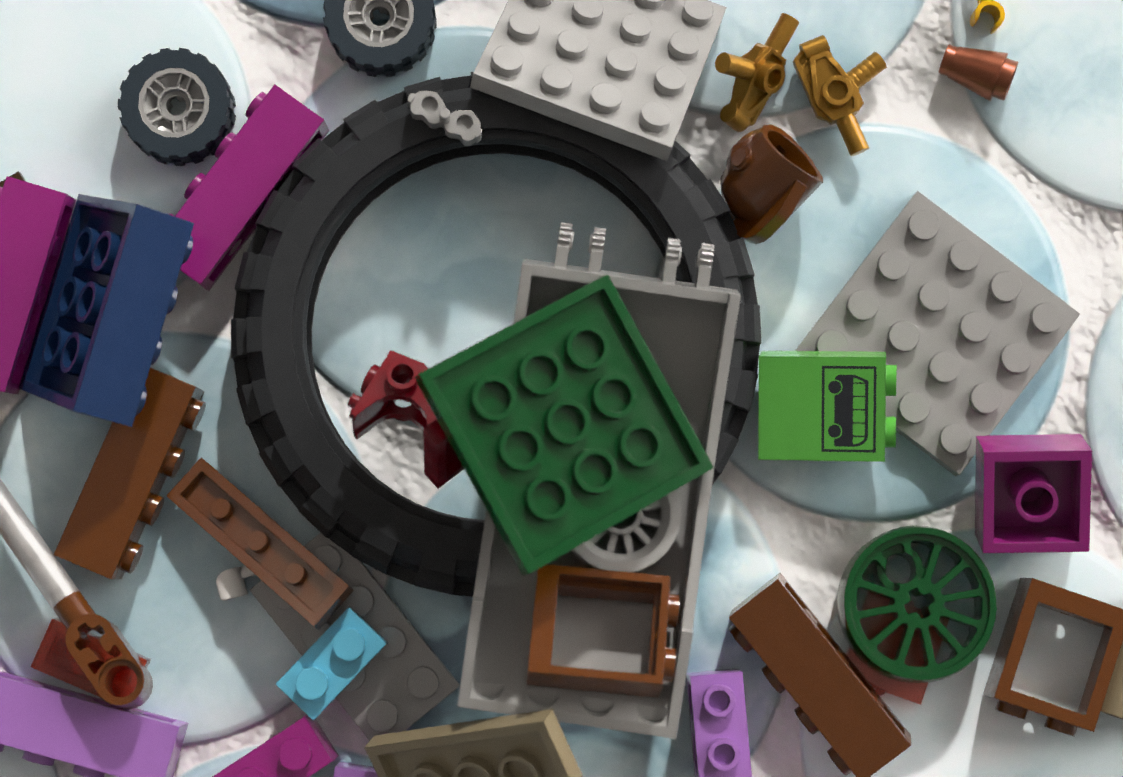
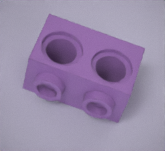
[686,669,752,777]

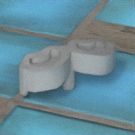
[408,91,482,146]

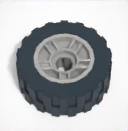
[323,0,437,77]
[118,48,236,166]

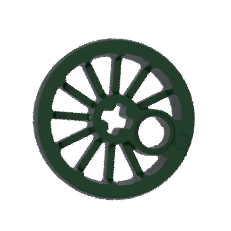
[837,526,997,683]

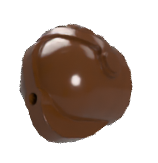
[720,124,823,244]

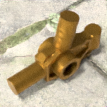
[715,13,800,132]
[793,35,887,157]

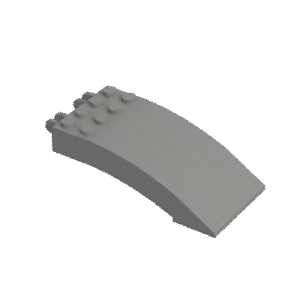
[457,222,741,739]

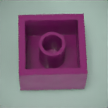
[975,434,1092,553]

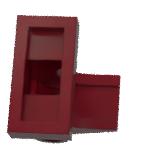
[348,350,464,489]

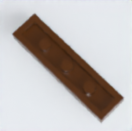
[166,457,354,630]

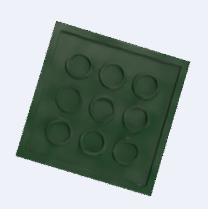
[414,274,714,576]

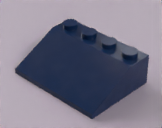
[19,194,194,427]

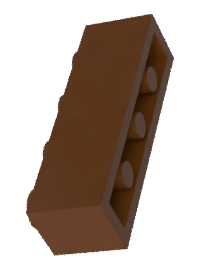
[53,367,206,579]
[729,572,911,777]

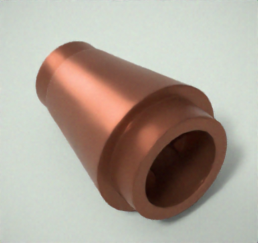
[938,45,1018,101]

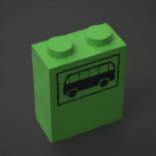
[758,351,897,462]

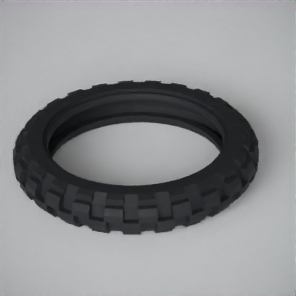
[231,72,761,597]

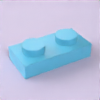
[276,607,388,721]

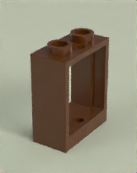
[527,564,679,698]
[983,578,1123,737]

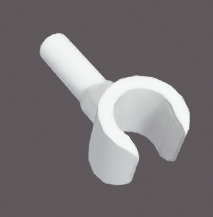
[216,565,255,601]

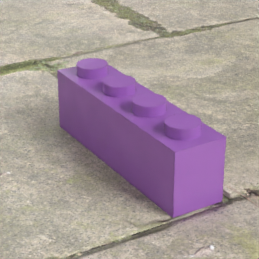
[0,671,188,777]

